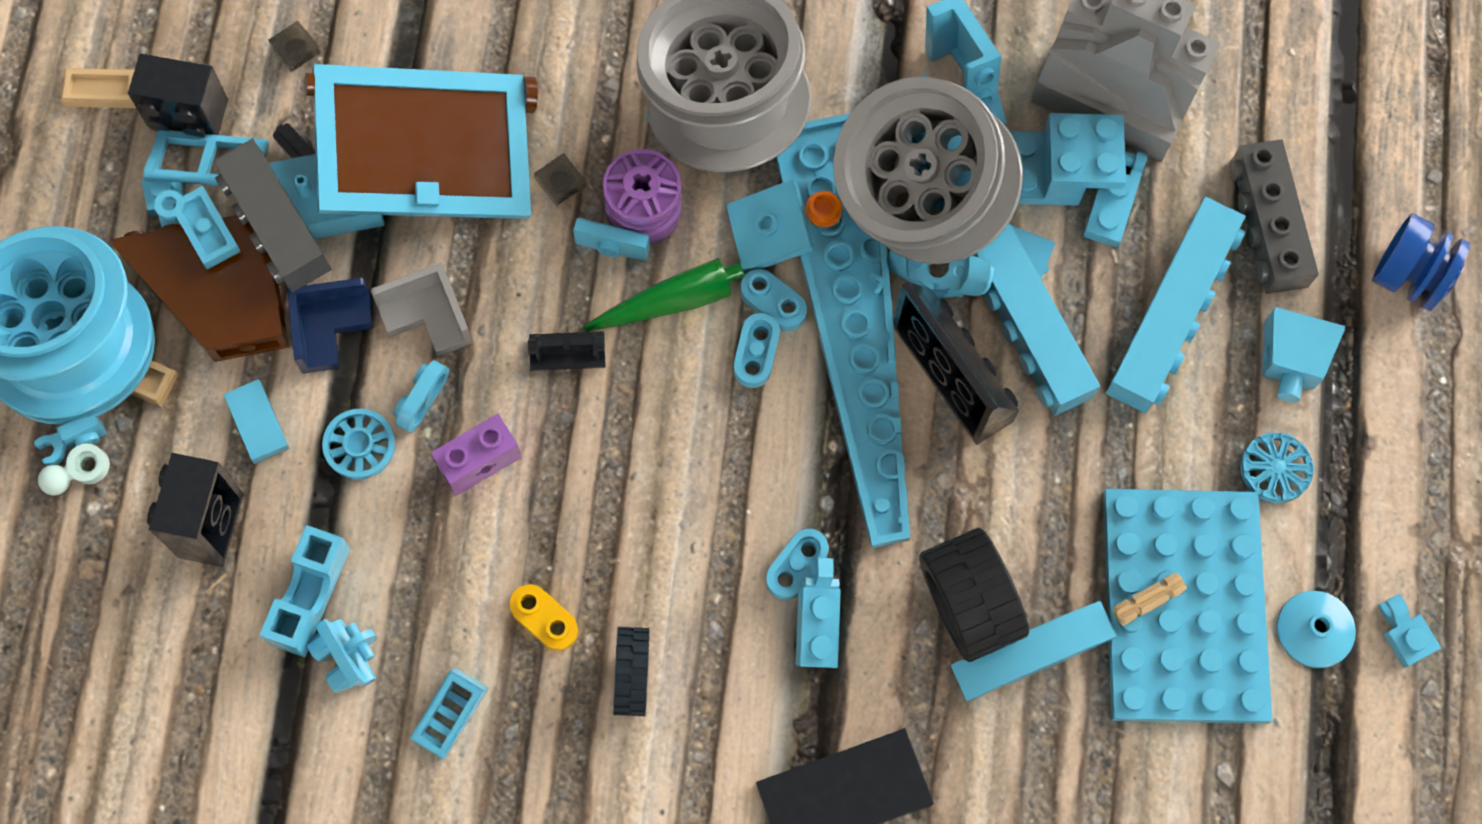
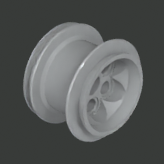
[636,0,812,172]
[833,77,1023,264]

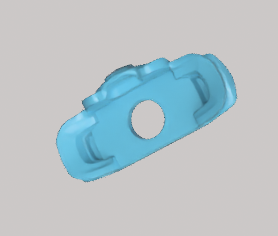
[888,250,994,299]

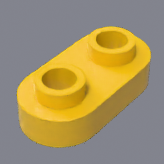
[510,584,578,652]

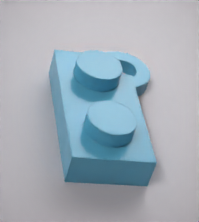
[154,186,241,270]

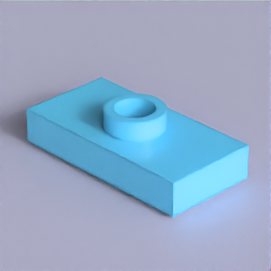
[573,218,650,262]

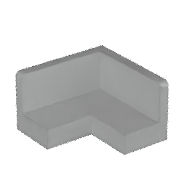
[371,262,473,357]

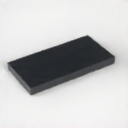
[755,728,934,824]

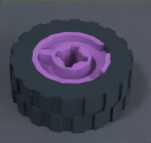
[613,626,650,716]

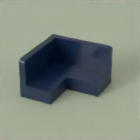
[287,278,374,374]

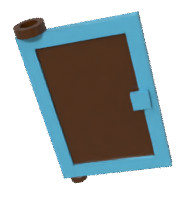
[304,64,538,219]

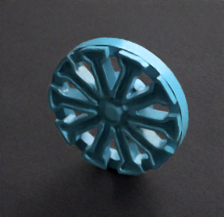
[322,409,396,480]
[1240,432,1314,503]

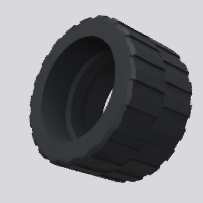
[919,527,1030,662]

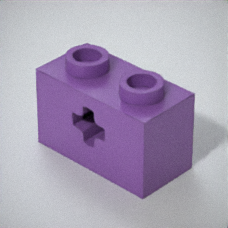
[431,413,522,497]

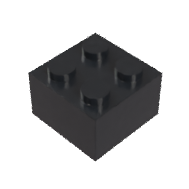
[128,53,229,138]

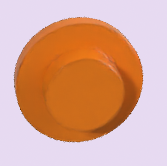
[805,191,843,228]

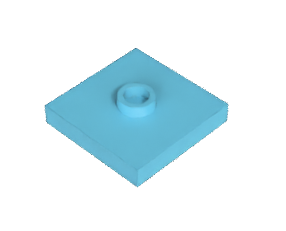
[726,179,815,274]

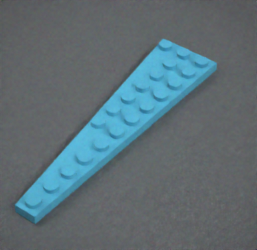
[775,113,910,549]

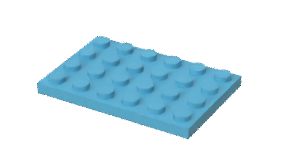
[1103,489,1272,724]

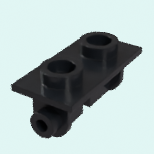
[528,331,606,371]

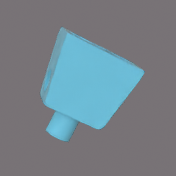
[1262,307,1345,403]

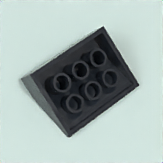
[893,281,1019,445]

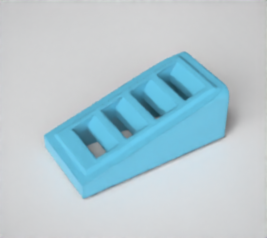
[410,668,489,759]

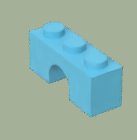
[259,525,350,658]

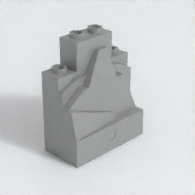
[1030,0,1221,162]

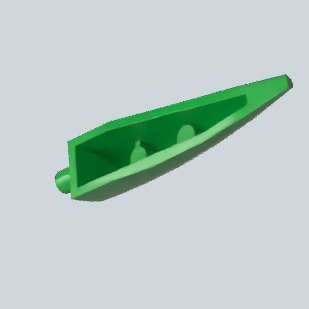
[584,258,745,332]

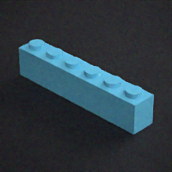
[1105,197,1246,414]

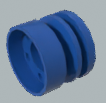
[1371,213,1470,311]

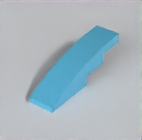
[951,601,1117,702]

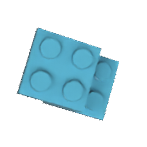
[1010,113,1126,206]

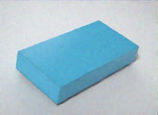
[223,379,290,464]

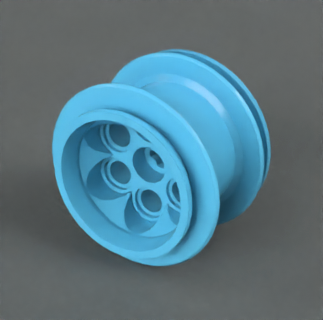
[0,226,155,425]

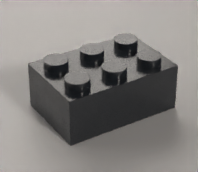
[147,452,244,567]

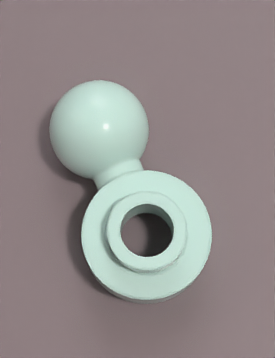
[38,444,110,495]

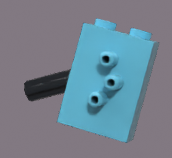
[269,123,385,239]

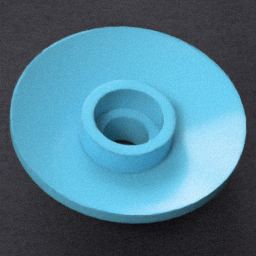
[1277,591,1356,668]

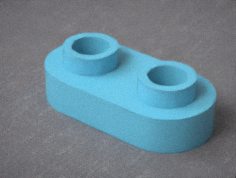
[740,269,807,331]
[734,313,780,388]
[393,360,449,433]
[766,529,829,600]

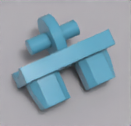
[306,619,377,692]

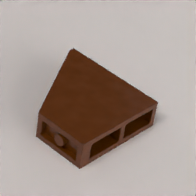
[112,215,290,362]

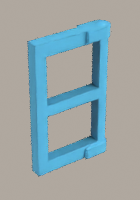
[144,130,269,186]

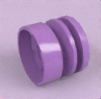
[603,149,682,245]

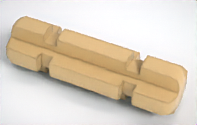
[1112,573,1186,626]

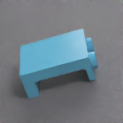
[925,0,1001,107]

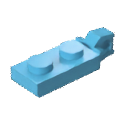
[795,557,841,668]

